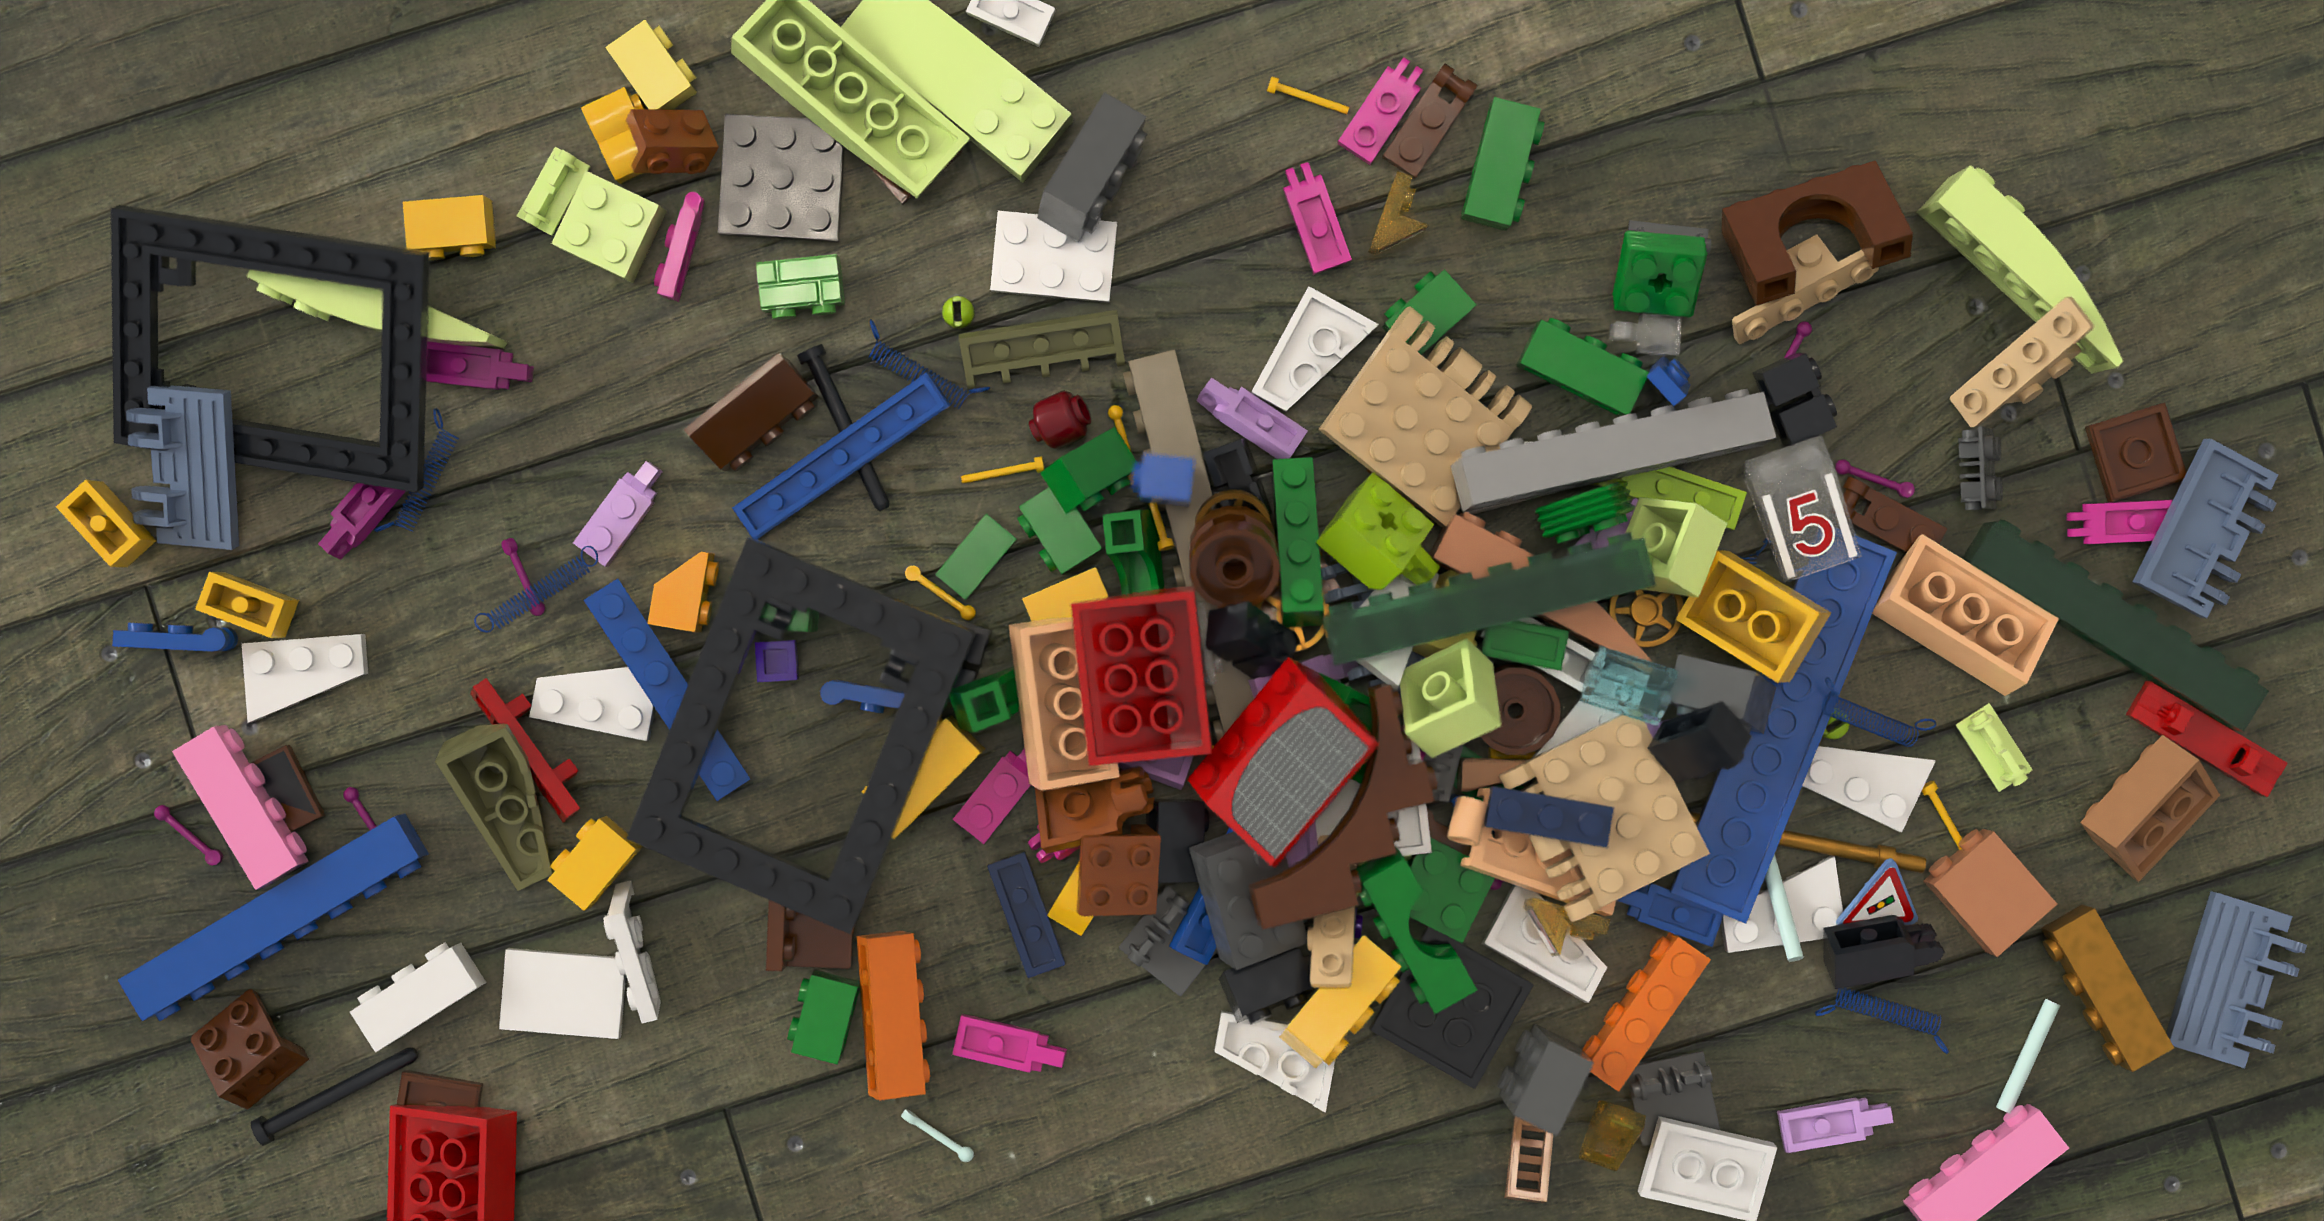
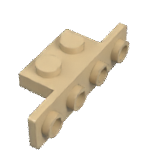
[1732,234,1879,344]
[1950,297,2094,427]
[1307,835,1358,988]

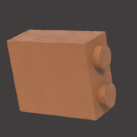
[1924,829,2057,957]

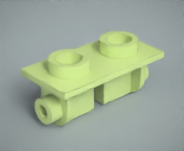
[517,147,591,236]
[1955,703,2032,792]

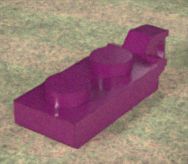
[426,341,534,390]
[318,483,406,560]

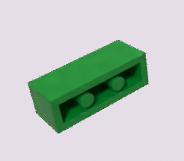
[1460,97,1545,231]
[1516,318,1649,417]

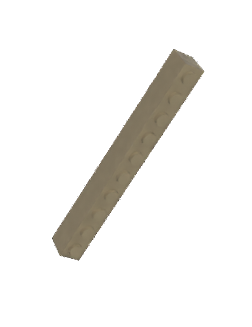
[1123,349,1254,741]

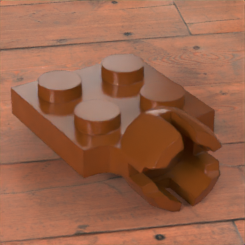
[1035,766,1154,854]

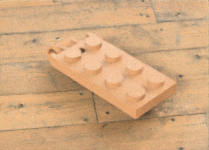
[1447,788,1616,916]

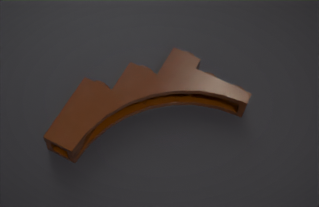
[1248,683,1438,930]

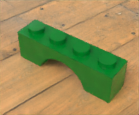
[1272,457,1324,627]
[1102,510,1165,595]
[950,666,1020,733]
[1355,846,1478,1014]

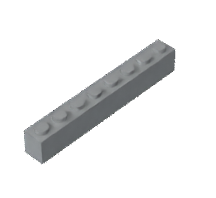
[1451,389,1776,513]

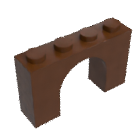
[1722,160,1913,306]

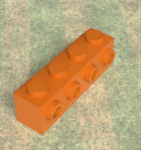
[856,931,930,1101]
[1582,932,1711,1092]

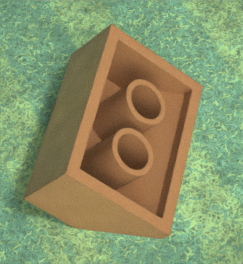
[2080,735,2220,882]

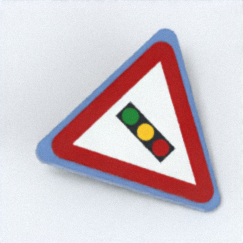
[1836,858,1918,925]

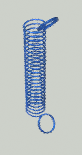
[868,319,990,410]
[374,408,459,532]
[474,546,598,633]
[1822,677,1936,747]
[1815,988,1949,1054]

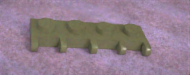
[959,310,1125,389]

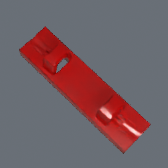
[470,678,580,823]
[2125,681,2288,797]

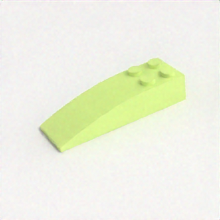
[731,0,970,198]
[841,0,1073,183]
[1917,165,2123,374]
[247,270,508,350]

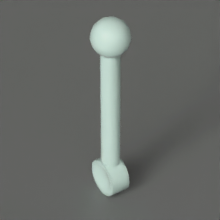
[901,1109,974,1162]

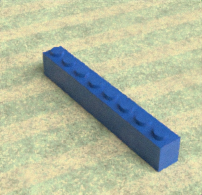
[118,813,429,1022]

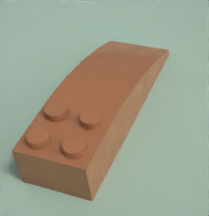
[1429,512,1654,671]

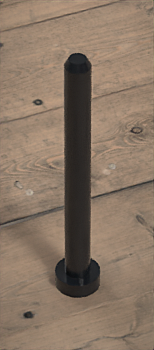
[797,344,889,511]
[251,1047,419,1146]

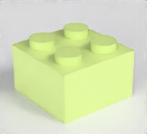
[551,171,667,283]
[1611,497,1727,598]
[1400,638,1501,758]

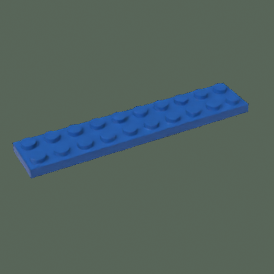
[1670,525,1897,924]

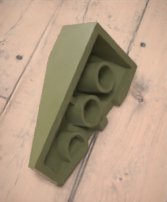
[435,724,554,891]

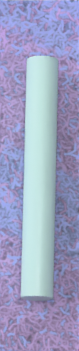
[1765,854,1804,962]
[1996,999,2060,1113]

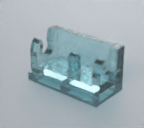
[1580,646,1678,726]

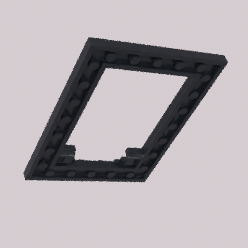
[111,205,430,492]
[626,537,976,935]

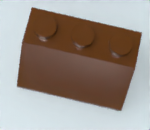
[684,352,819,472]

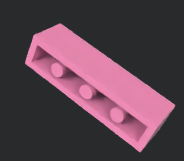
[172,725,309,890]
[1903,1104,2069,1221]

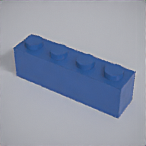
[1132,453,1194,507]

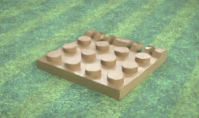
[1318,306,1532,527]
[1499,707,1710,922]

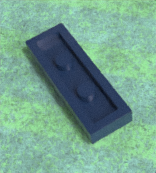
[1484,786,1614,848]
[987,851,1066,978]

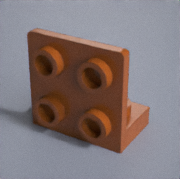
[1077,824,1161,916]

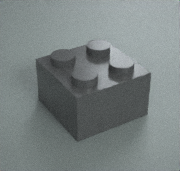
[1666,654,1776,734]

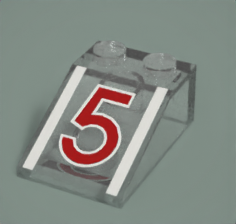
[1742,435,1862,583]

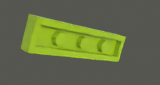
[1592,467,1747,531]

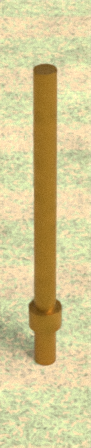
[1690,812,1926,873]

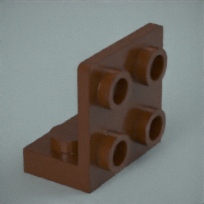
[766,900,853,971]
[190,989,309,1110]

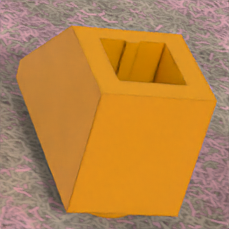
[647,552,719,632]

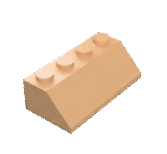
[1872,534,2059,696]
[1009,617,1120,791]

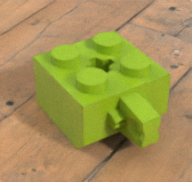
[1315,472,1440,590]

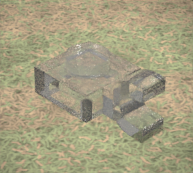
[1609,313,1682,357]

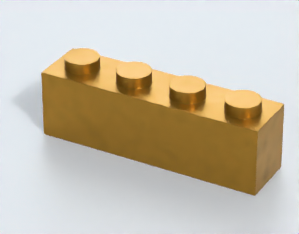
[2041,904,2174,1072]

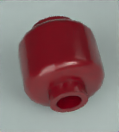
[1029,390,1091,449]

